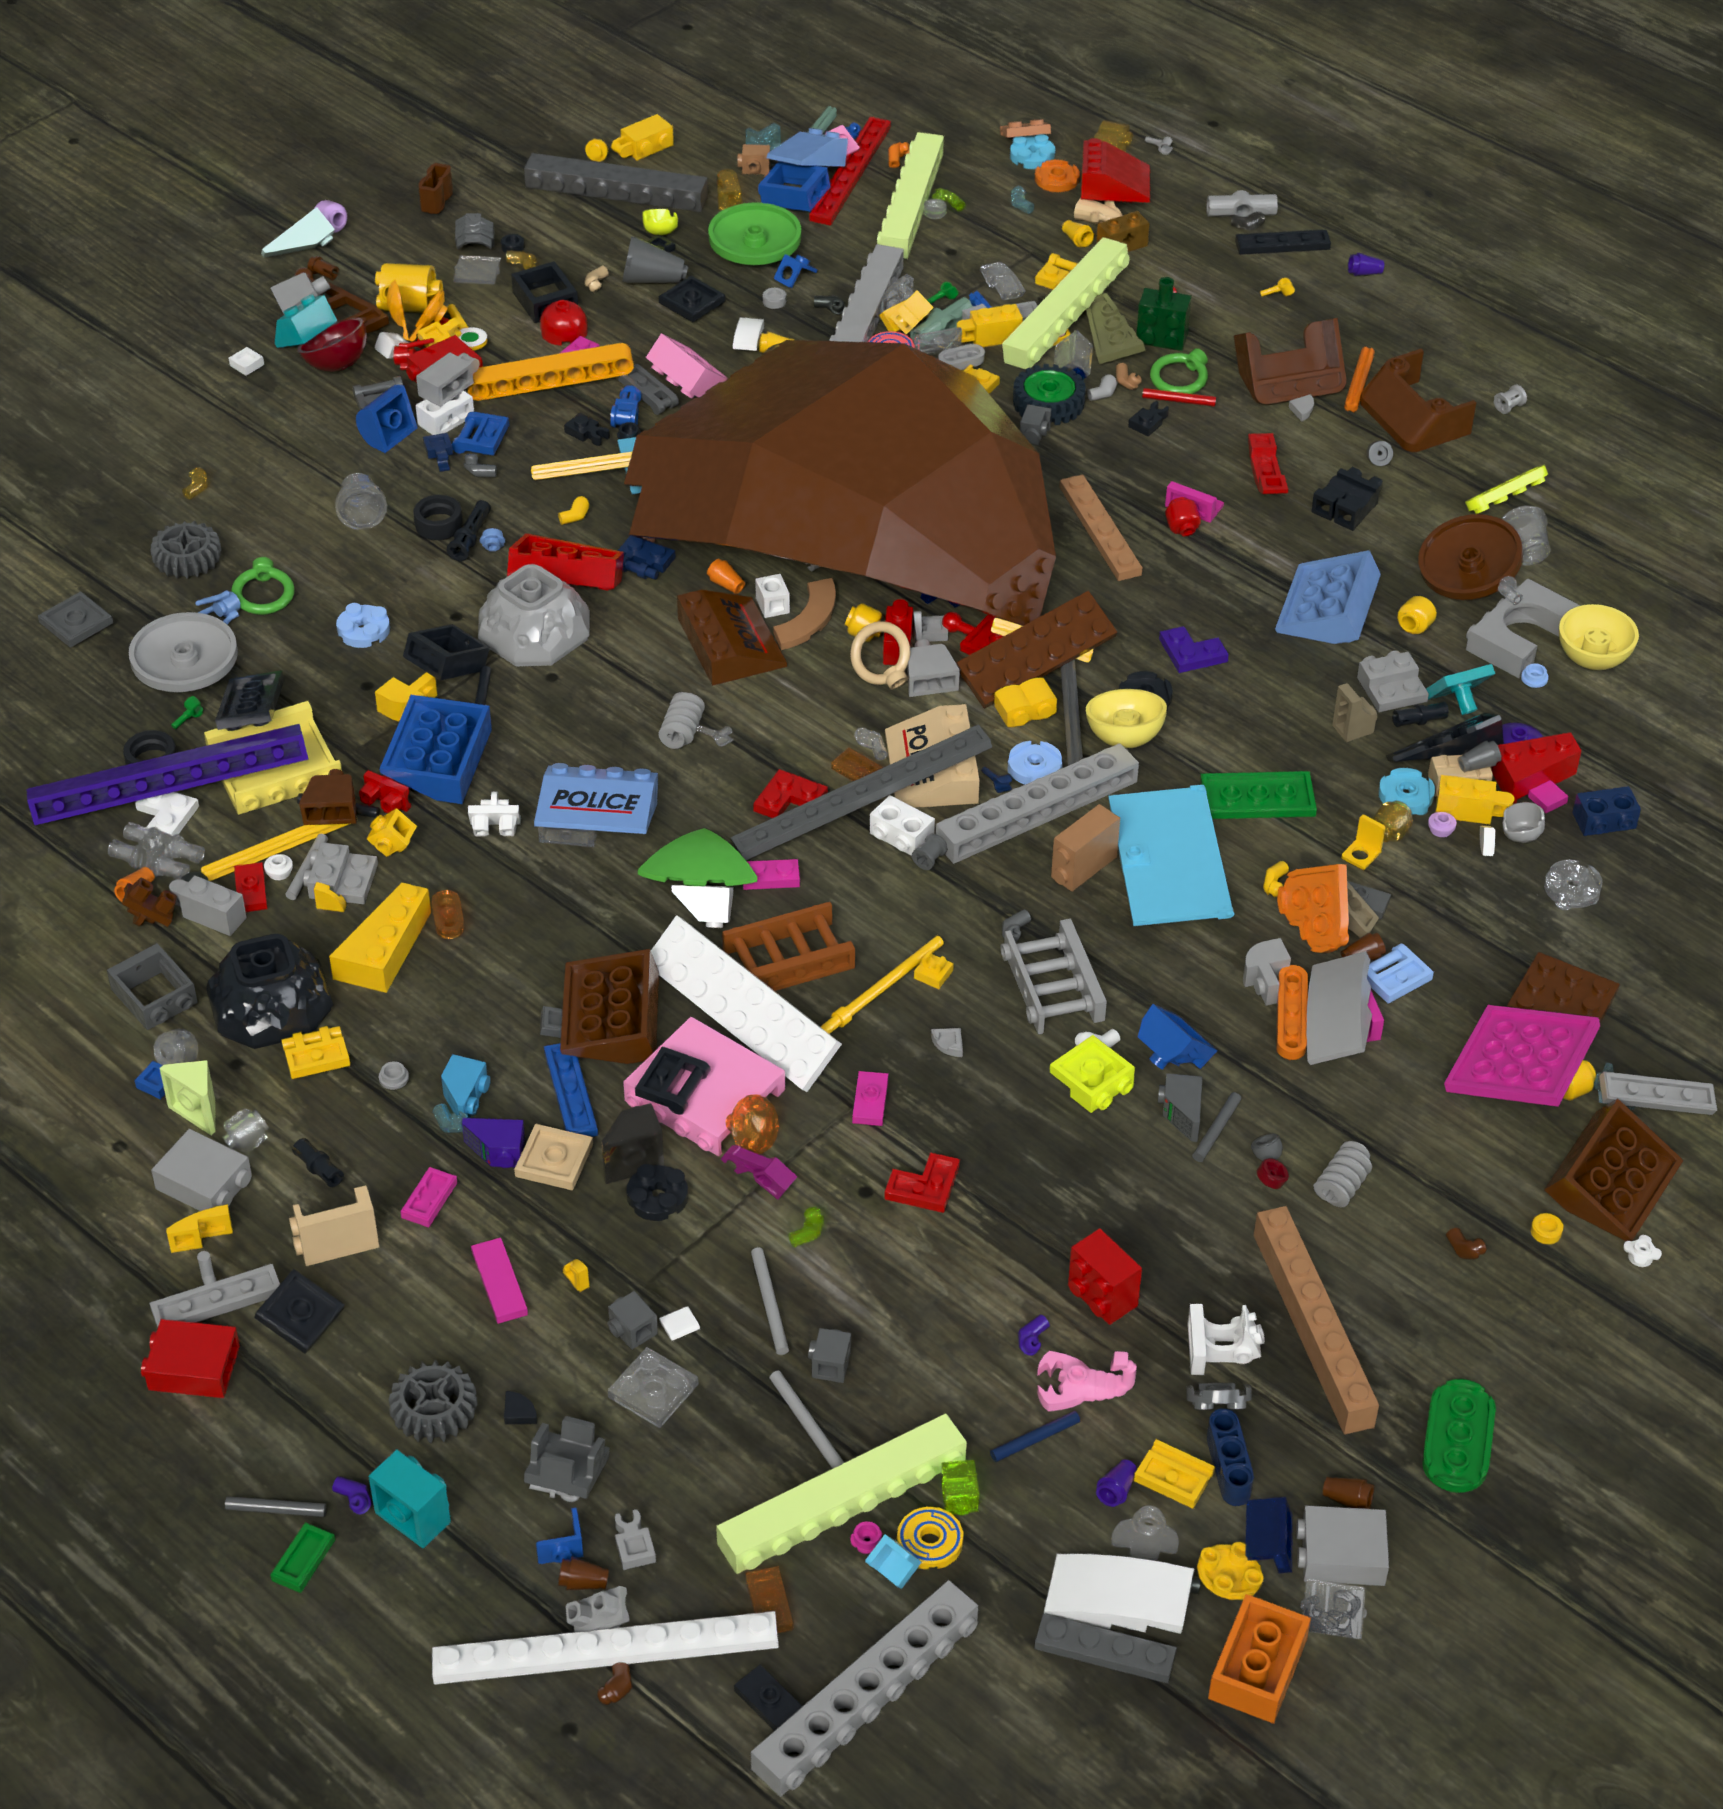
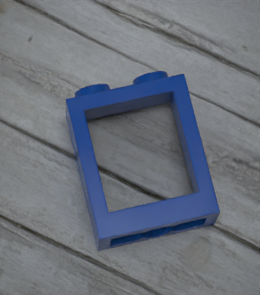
[758,161,830,211]

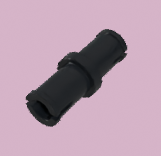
[1392,702,1449,727]
[292,1138,344,1187]

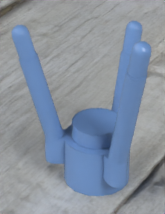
[195,590,241,625]

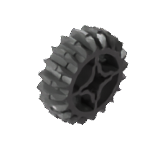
[150,521,221,579]
[389,1360,477,1444]

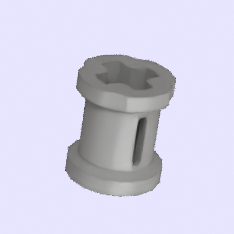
[1494,384,1527,414]

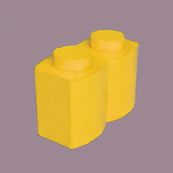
[994,678,1057,727]

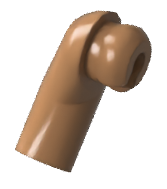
[1116,363,1141,390]

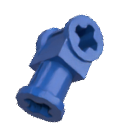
[611,385,642,427]

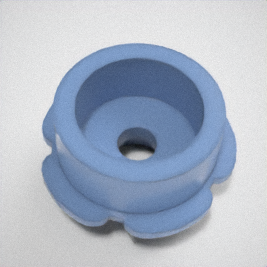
[480,528,505,551]

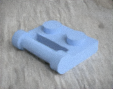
[1367,944,1434,1004]

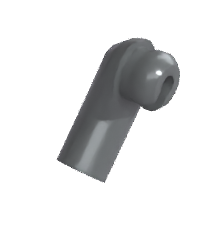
[1002,909,1031,942]

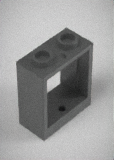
[107,943,198,1030]

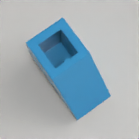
[441,1054,490,1125]

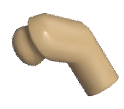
[585,266,609,292]

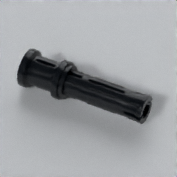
[446,500,491,561]

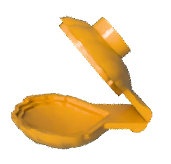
[387,279,448,341]

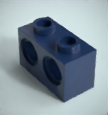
[1572,786,1641,836]

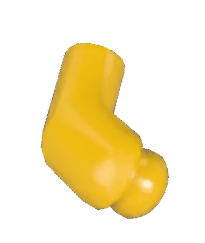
[558,496,589,525]

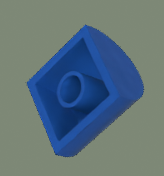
[356,384,418,453]

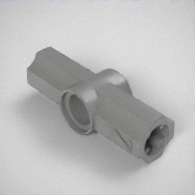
[1206,190,1278,221]

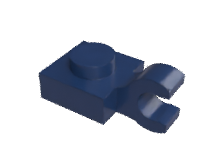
[423,432,453,472]

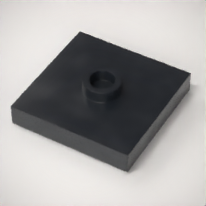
[658,276,725,322]
[254,1269,345,1354]

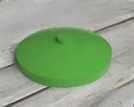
[708,203,801,265]

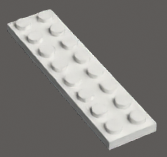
[651,915,842,1092]

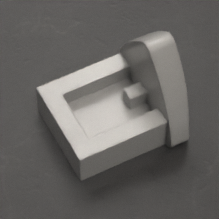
[913,611,948,642]

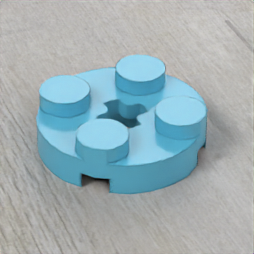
[1010,134,1055,169]
[1379,768,1435,815]

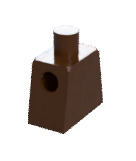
[299,769,357,825]

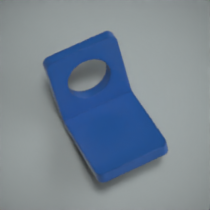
[774,254,818,288]
[536,1508,583,1564]

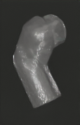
[1498,576,1523,605]
[854,727,888,760]

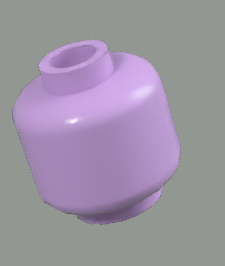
[314,200,347,233]

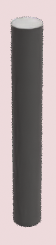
[1192,1092,1241,1162]
[225,1496,327,1517]

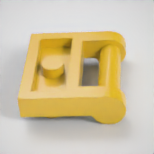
[1035,253,1078,289]

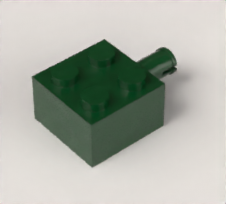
[1136,277,1192,351]

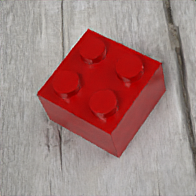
[1068,1229,1142,1325]

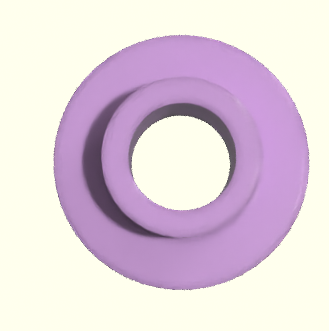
[1428,812,1457,837]

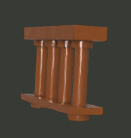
[722,902,855,991]

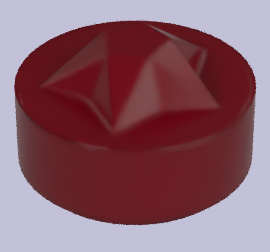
[1257,1158,1289,1189]

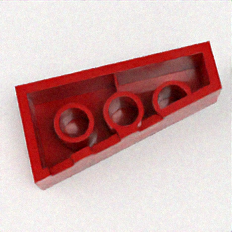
[507,533,624,590]

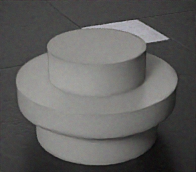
[379,1061,409,1090]

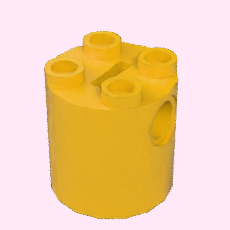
[375,263,443,313]

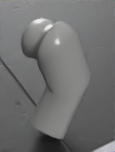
[1087,375,1117,401]

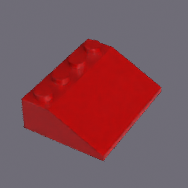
[1081,138,1150,203]

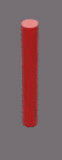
[1142,388,1216,407]

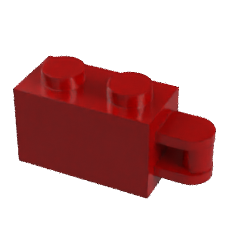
[883,599,913,665]

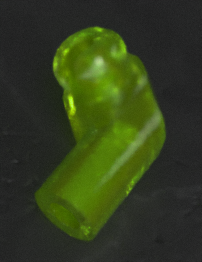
[788,1207,824,1248]

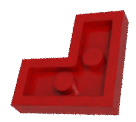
[753,769,828,818]
[884,1153,960,1213]

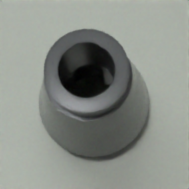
[1458,741,1501,772]

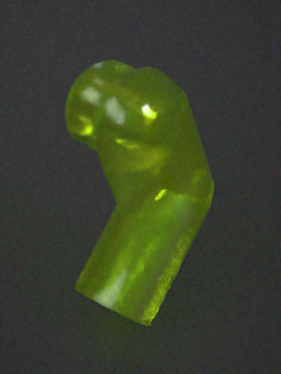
[932,188,965,211]

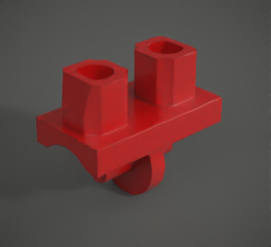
[359,770,411,813]

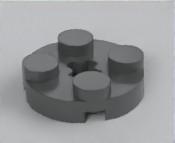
[1186,1383,1252,1410]

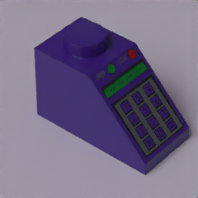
[462,1118,525,1168]

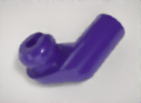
[332,1476,372,1514]

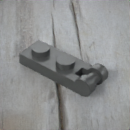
[618,364,679,415]

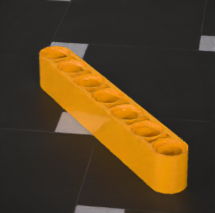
[467,343,634,401]

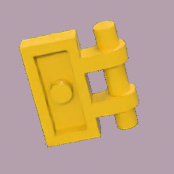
[281,1026,350,1079]

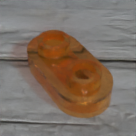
[431,890,465,939]

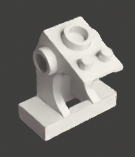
[1188,1304,1265,1375]

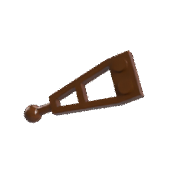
[294,267,389,334]

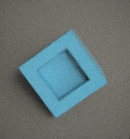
[865,1534,922,1589]

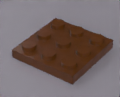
[1507,952,1620,1023]

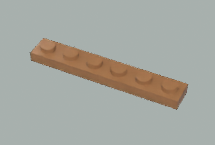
[1060,475,1142,581]

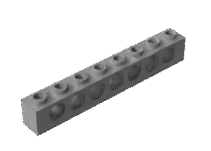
[936,743,1139,864]
[751,1580,978,1797]

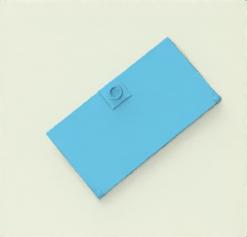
[1109,785,1234,926]

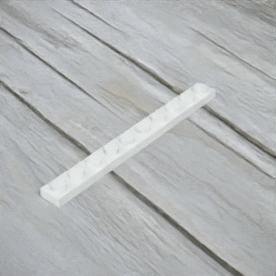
[432,1611,778,1684]

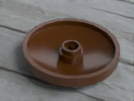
[1418,514,1523,600]

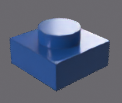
[135,1061,165,1099]

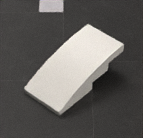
[1044,1554,1194,1634]

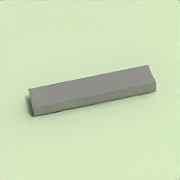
[1599,1071,1717,1115]

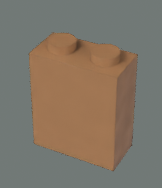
[1051,804,1120,891]

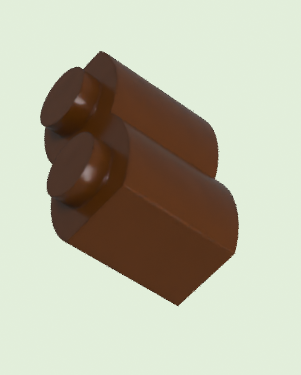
[419,163,453,214]

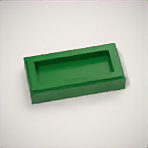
[270,1522,335,1593]

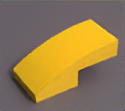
[166,1204,233,1253]

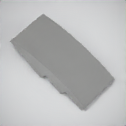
[1306,951,1372,1065]

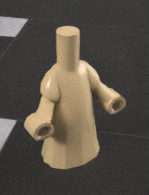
[1074,198,1123,224]

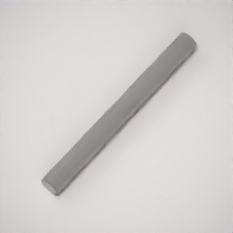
[751,1247,789,1355]
[770,1371,844,1469]

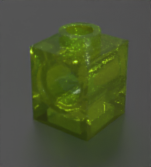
[941,1460,979,1515]

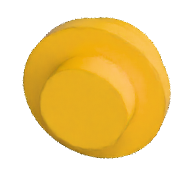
[585,139,608,162]

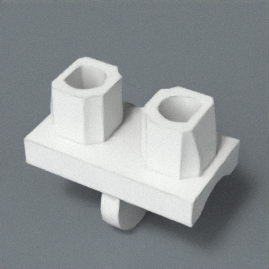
[468,792,521,836]

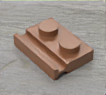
[1000,119,1051,138]

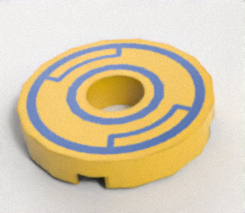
[897,1507,963,1570]

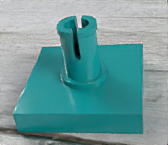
[1426,664,1495,715]

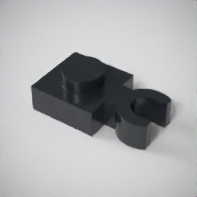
[1128,401,1169,437]
[564,413,610,446]

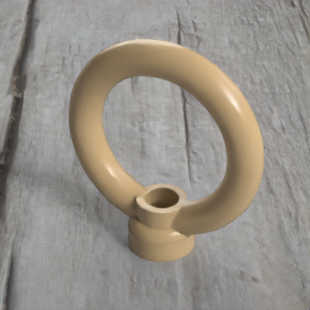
[850,621,910,690]

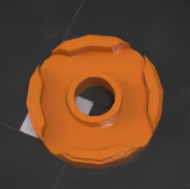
[1035,159,1080,192]

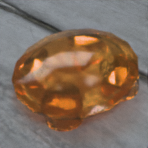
[726,1094,779,1154]

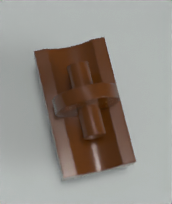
[122,877,177,927]

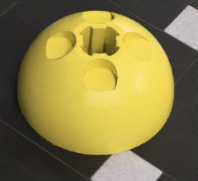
[1559,604,1639,670]
[1086,689,1167,748]

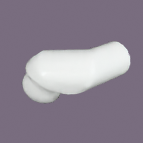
[1075,1029,1120,1048]

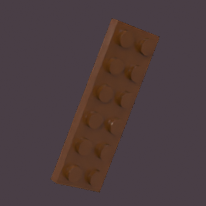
[956,590,1117,709]

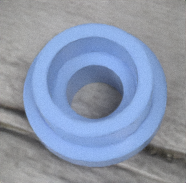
[1521,664,1548,688]

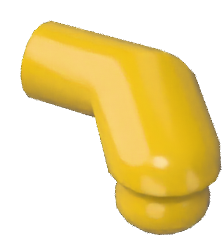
[1263,861,1289,897]

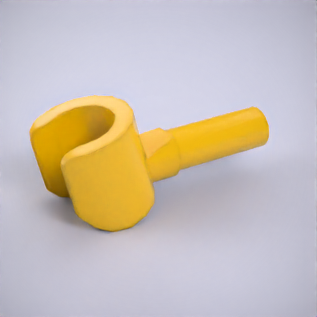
[1260,278,1295,297]

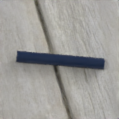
[990,1411,1080,1462]

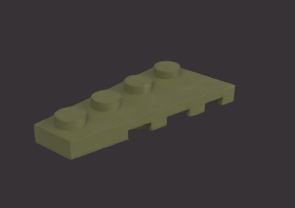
[1086,293,1146,364]

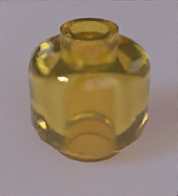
[1372,800,1413,842]

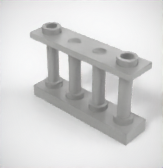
[1001,919,1107,1034]

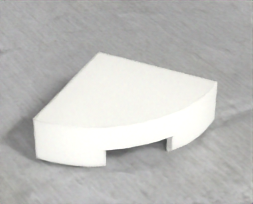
[1480,826,1495,856]

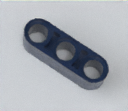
[1207,1408,1254,1506]

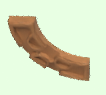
[773,578,836,650]

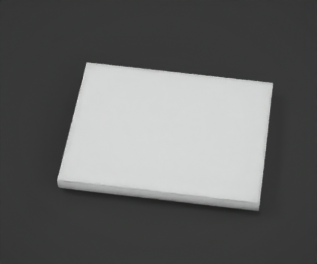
[659,1306,700,1341]

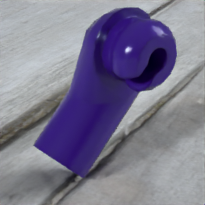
[1018,1314,1050,1355]

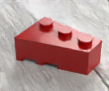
[1490,732,1581,804]

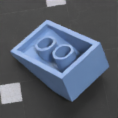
[767,128,848,166]

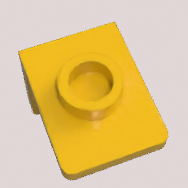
[1341,815,1385,870]

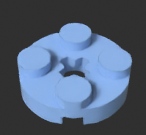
[336,603,390,648]
[1007,741,1062,785]

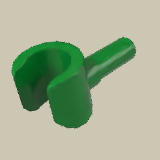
[927,282,958,304]
[171,696,203,729]

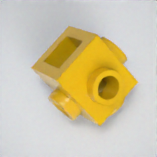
[367,808,417,857]

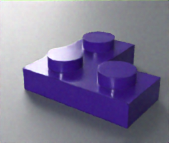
[1159,626,1229,673]

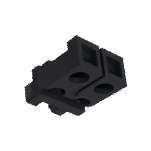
[1311,466,1383,531]

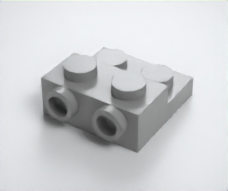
[1357,651,1429,712]
[303,843,378,904]

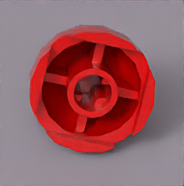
[540,300,588,346]

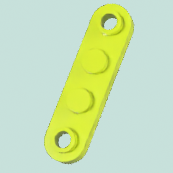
[1465,465,1548,514]

